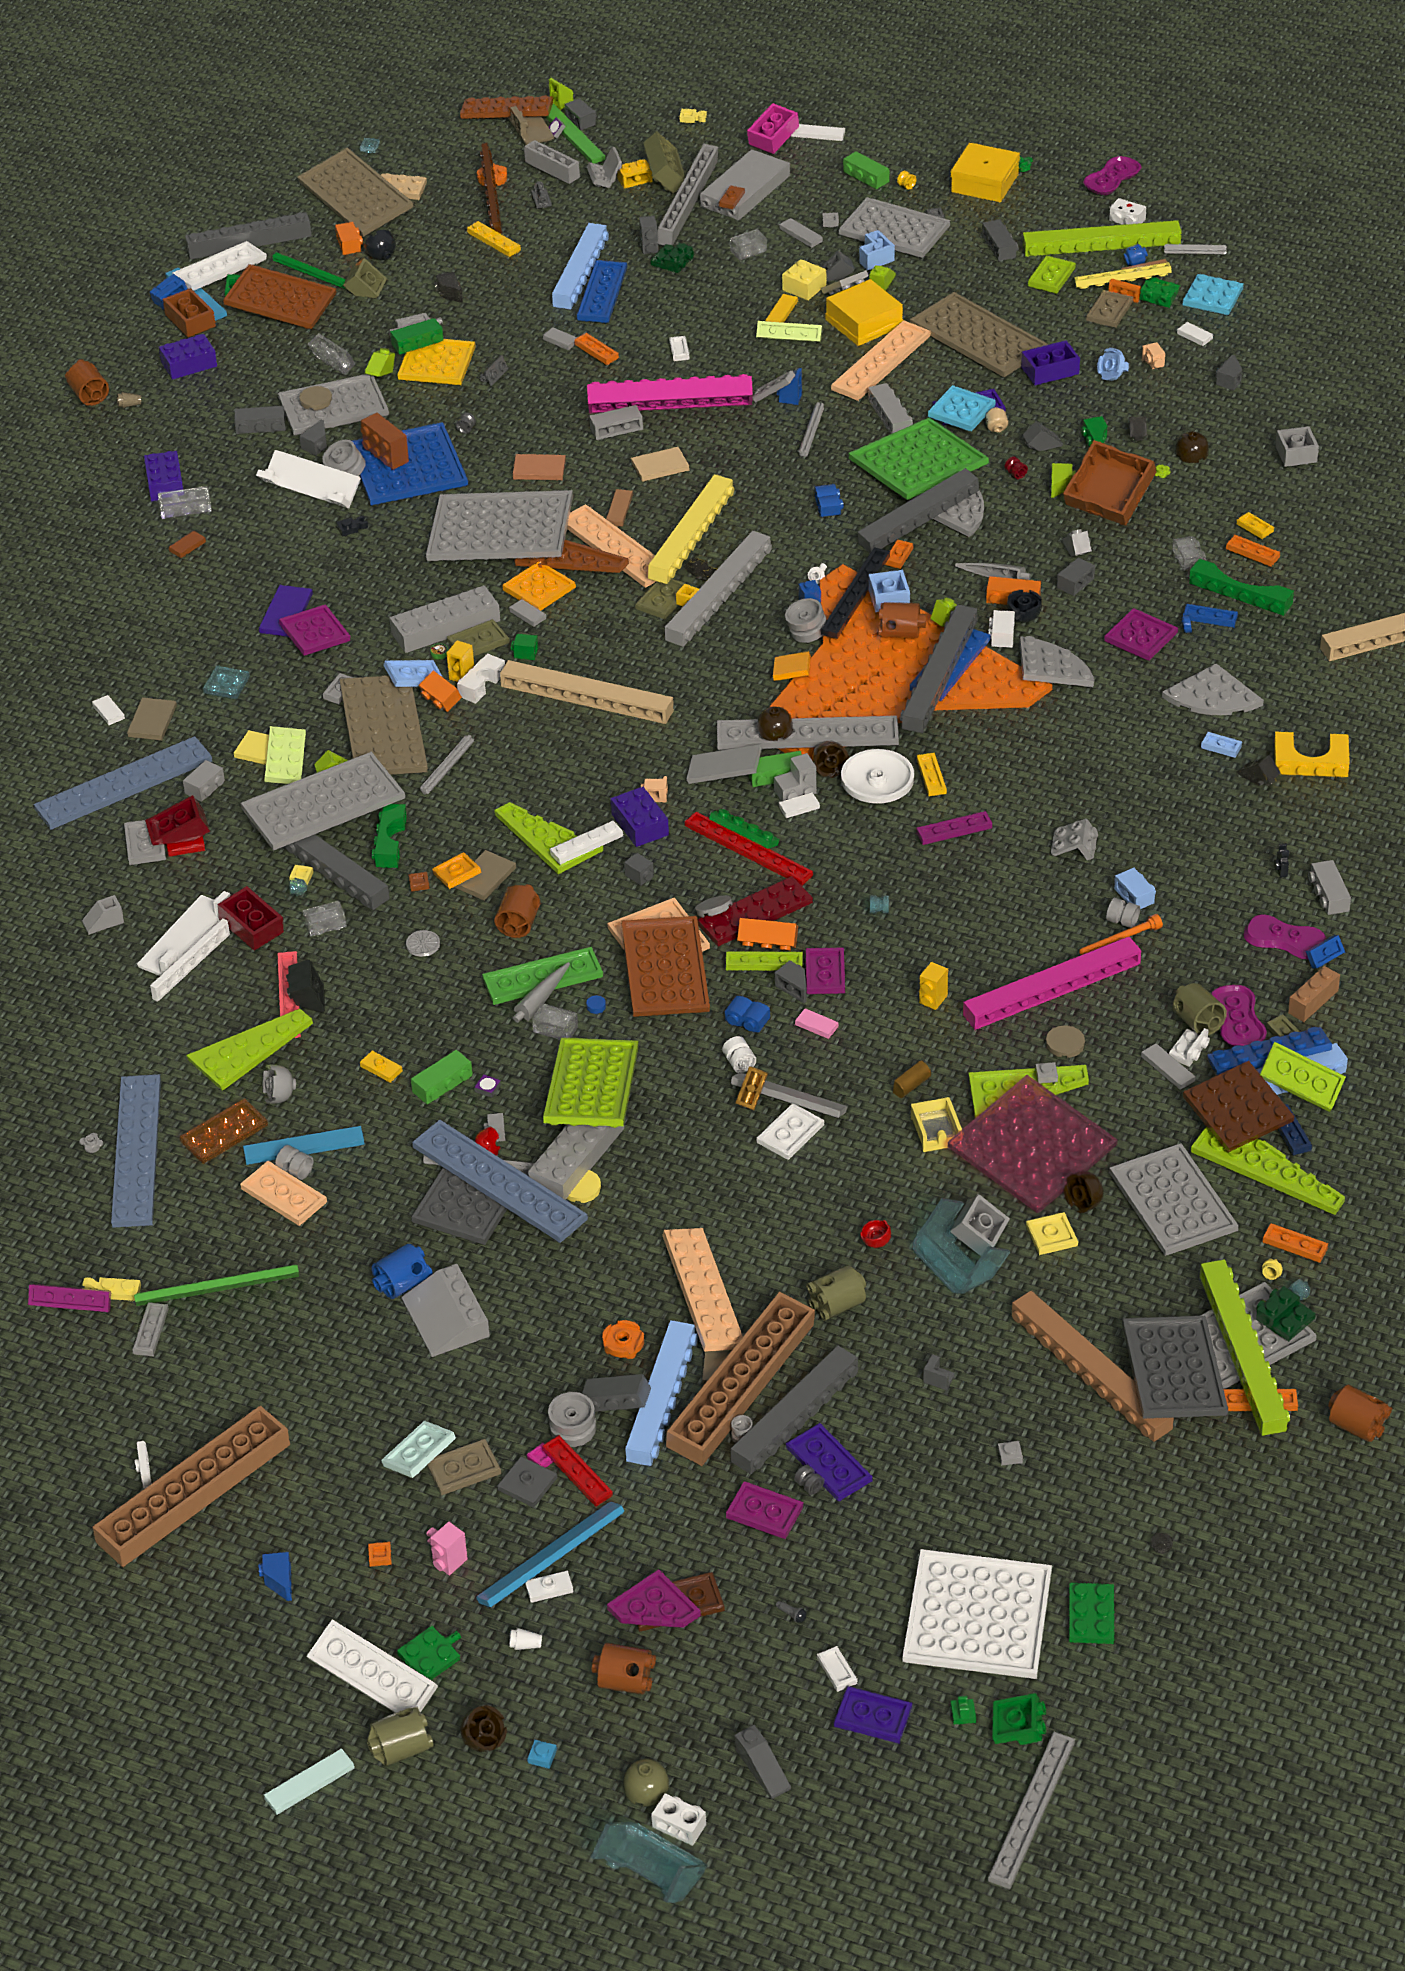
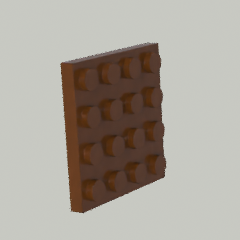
[1183,1061,1295,1153]

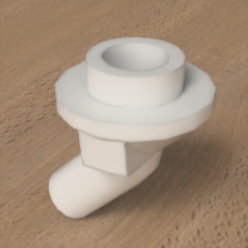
[808,563,827,584]

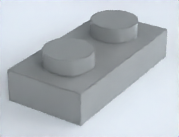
[323,673,353,704]

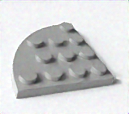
[933,491,984,537]
[1019,636,1094,687]
[1162,663,1264,715]

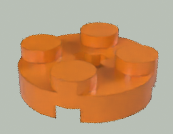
[477,163,507,186]
[602,1320,644,1359]

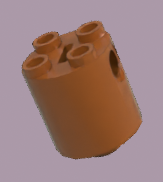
[65,359,109,405]
[879,602,926,638]
[494,884,541,938]
[1328,1385,1392,1442]
[592,1643,656,1695]

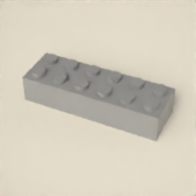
[390,585,500,653]
[528,1124,624,1200]

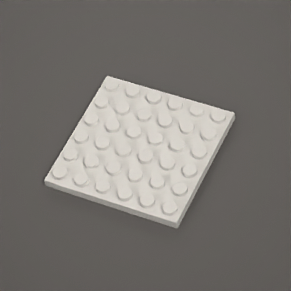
[903,1549,1052,1679]

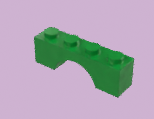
[372,804,407,868]

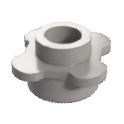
[80,1133,103,1153]

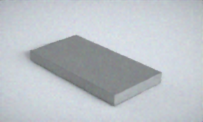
[686,744,762,784]

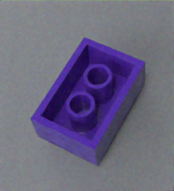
[159,334,217,380]
[1021,340,1080,385]
[144,451,184,501]
[611,787,669,847]

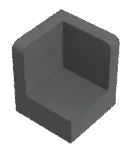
[924,1354,955,1391]

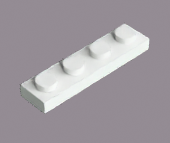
[550,821,623,864]

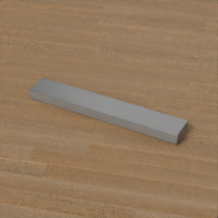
[731,1072,847,1118]

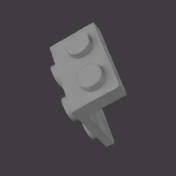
[587,147,622,188]
[1051,818,1098,860]

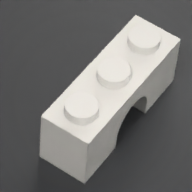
[457,653,505,704]

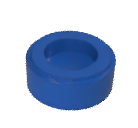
[1182,615,1192,633]
[586,995,606,1014]

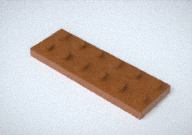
[460,95,553,118]

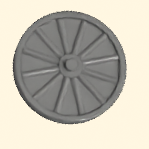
[406,930,440,957]

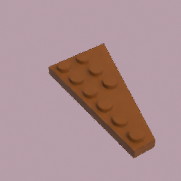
[515,540,629,573]

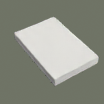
[757,1103,824,1160]

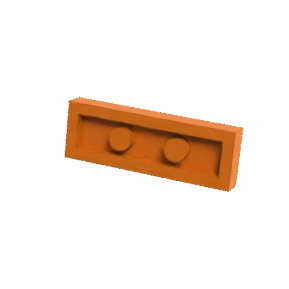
[574,333,619,365]
[1226,535,1280,567]
[1263,1223,1329,1263]

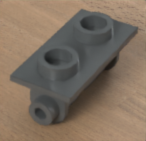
[531,181,552,208]
[480,355,509,386]

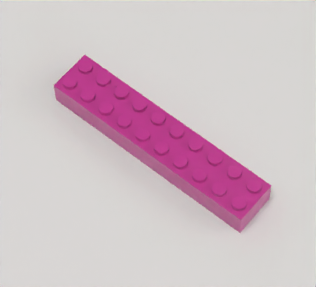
[587,374,753,413]

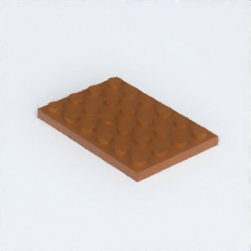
[224,264,336,329]
[621,916,710,1017]

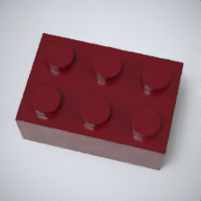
[218,886,284,951]

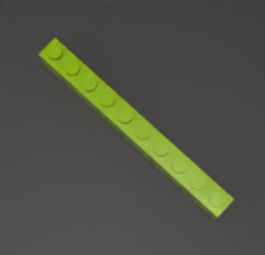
[1022,221,1181,256]
[1200,1260,1290,1436]

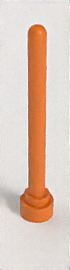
[1079,914,1163,955]

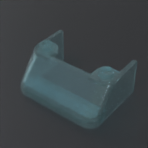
[913,1198,1010,1294]
[591,1822,707,1903]

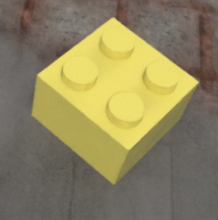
[782,259,826,300]

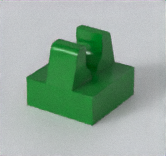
[951,1696,976,1725]

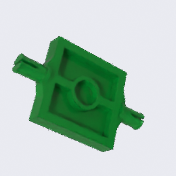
[397,1626,461,1680]

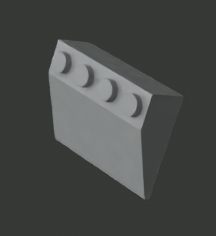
[401,1264,490,1357]

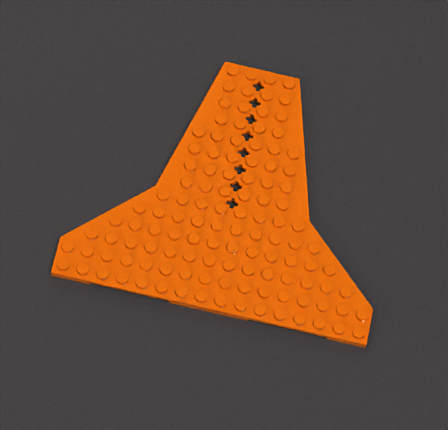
[770,564,1052,760]

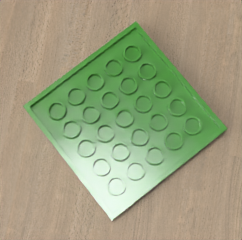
[848,418,989,500]

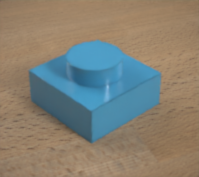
[528,1740,557,1769]

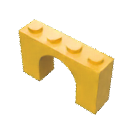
[1274,732,1349,777]

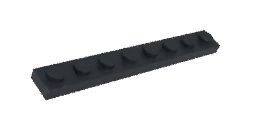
[821,547,890,639]

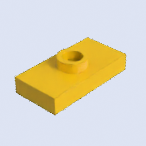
[1237,512,1274,539]
[360,1051,403,1083]

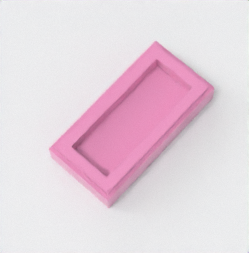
[795,1009,838,1039]

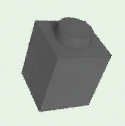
[624,853,654,886]

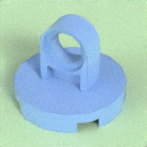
[1097,348,1129,381]

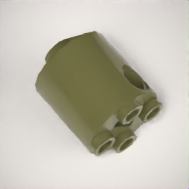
[1172,983,1227,1035]
[806,1265,866,1321]
[367,1706,434,1766]

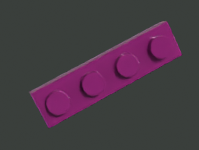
[916,811,992,845]
[28,1284,111,1312]

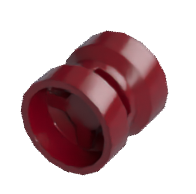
[1005,456,1028,479]

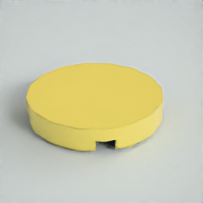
[567,1170,601,1203]

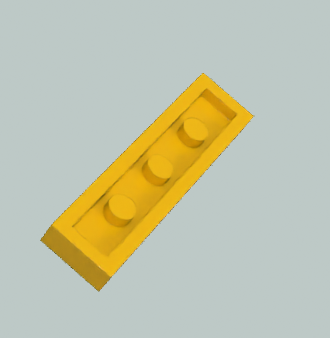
[467,221,521,257]

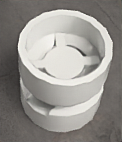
[722,1036,756,1073]

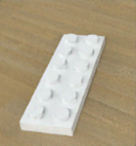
[172,241,266,291]
[307,1620,438,1713]

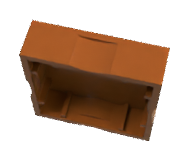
[1063,440,1156,526]

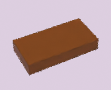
[169,531,206,558]

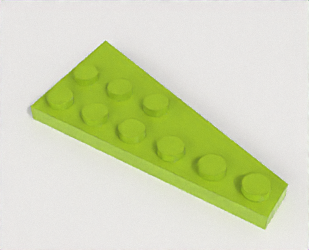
[495,802,603,874]
[186,1009,313,1091]
[969,1065,1089,1121]

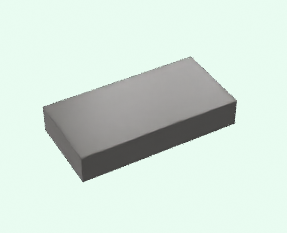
[543,327,577,350]
[509,599,546,627]

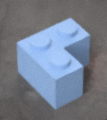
[859,230,895,271]

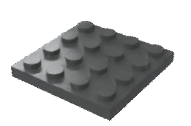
[412,1167,507,1245]

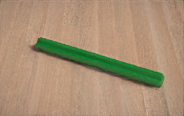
[272,252,346,289]

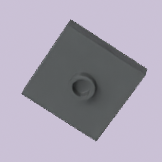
[498,1457,557,1508]

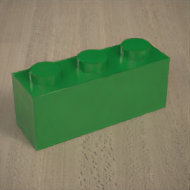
[390,318,443,355]

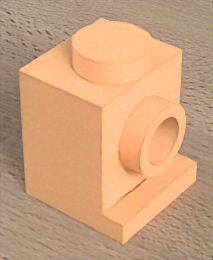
[1142,342,1165,369]
[641,776,668,802]

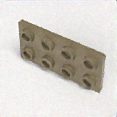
[508,106,554,145]

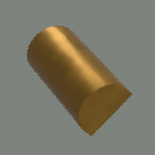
[893,1060,931,1098]
[736,1066,768,1110]

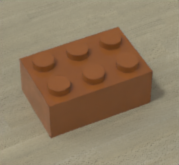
[163,288,216,337]
[361,412,409,470]

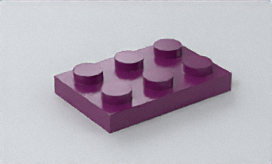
[806,948,845,994]
[726,1481,803,1539]

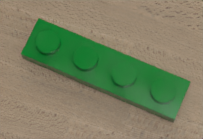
[709,809,780,849]

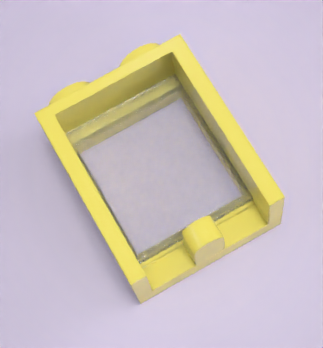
[911,1097,962,1152]

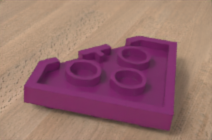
[607,1570,701,1628]

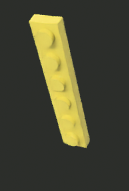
[1075,262,1172,289]

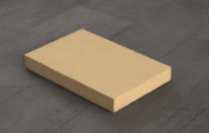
[631,447,689,481]

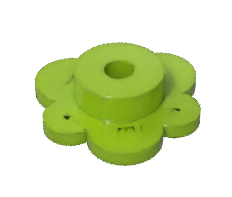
[1155,465,1171,478]

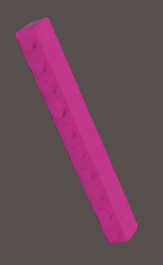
[963,937,1141,1030]

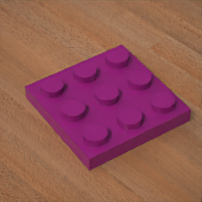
[279,604,350,656]
[1104,608,1178,661]

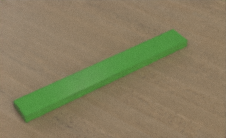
[545,103,606,164]
[134,1265,299,1306]

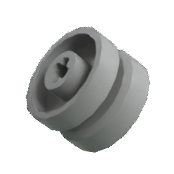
[323,440,366,476]
[785,598,827,643]
[548,1392,597,1447]

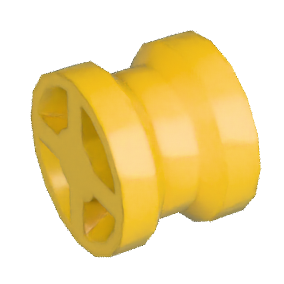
[897,171,916,190]

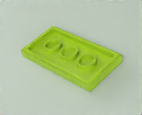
[1260,1042,1346,1112]

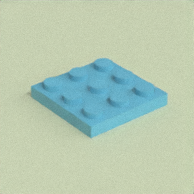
[1183,274,1243,315]
[928,385,996,432]

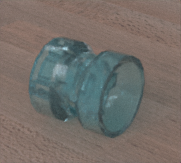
[870,895,889,914]

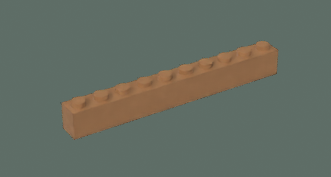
[1012,1291,1174,1442]

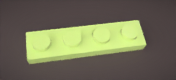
[756,321,822,342]

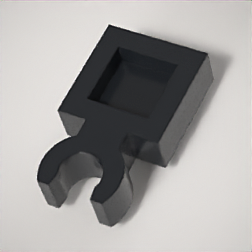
[336,516,368,537]
[1274,843,1289,878]

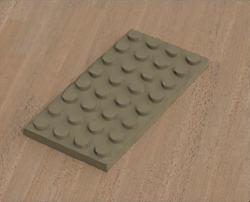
[297,148,414,237]
[910,292,1048,377]
[340,676,428,775]

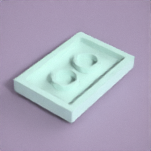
[381,1421,456,1478]

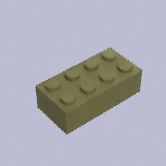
[644,131,685,194]

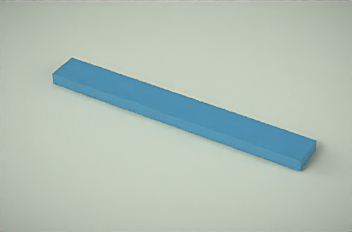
[476,1501,624,1607]

